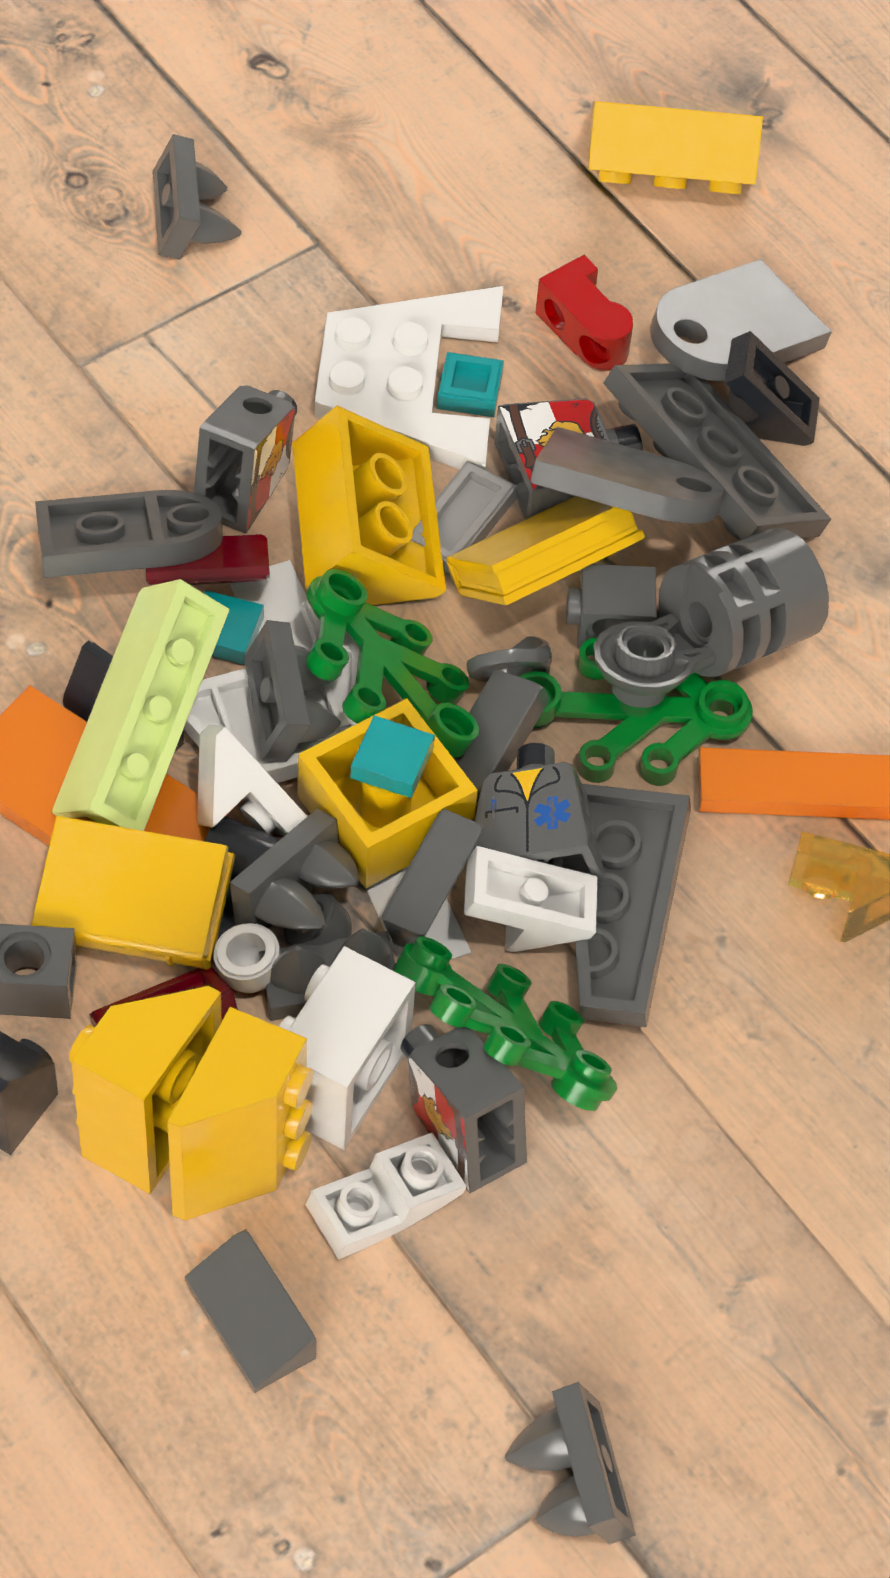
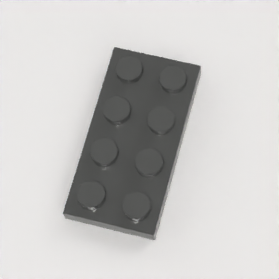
[603,363,831,540]

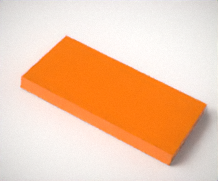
[0,685,229,846]

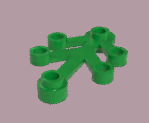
[305,569,479,759]
[519,638,753,786]
[393,936,617,1111]

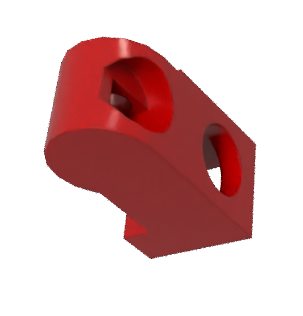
[535,254,633,370]

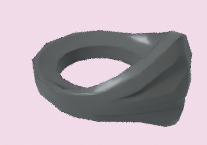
[466,636,552,682]

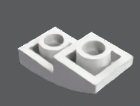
[305,1133,467,1260]

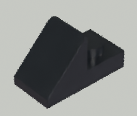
[725,331,820,446]

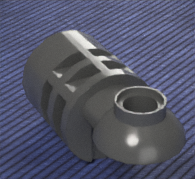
[594,528,829,708]

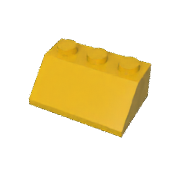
[587,101,763,194]
[292,405,446,605]
[69,986,221,1194]
[167,1007,314,1221]

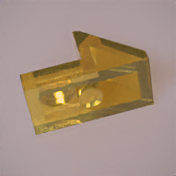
[788,831,890,943]

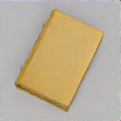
[446,496,645,605]
[31,816,235,970]

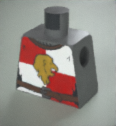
[194,385,297,533]
[494,398,643,520]
[400,1024,527,1193]

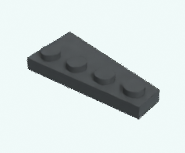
[575,784,691,1027]

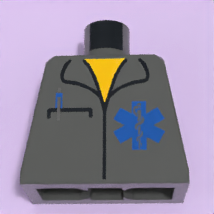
[471,743,605,880]

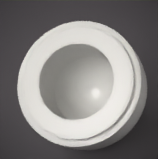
[214,923,281,993]

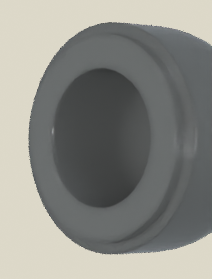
[284,893,352,946]

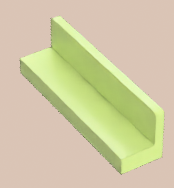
[52,579,230,831]

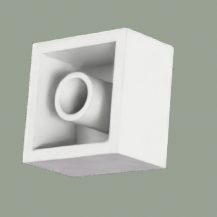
[279,946,416,1150]

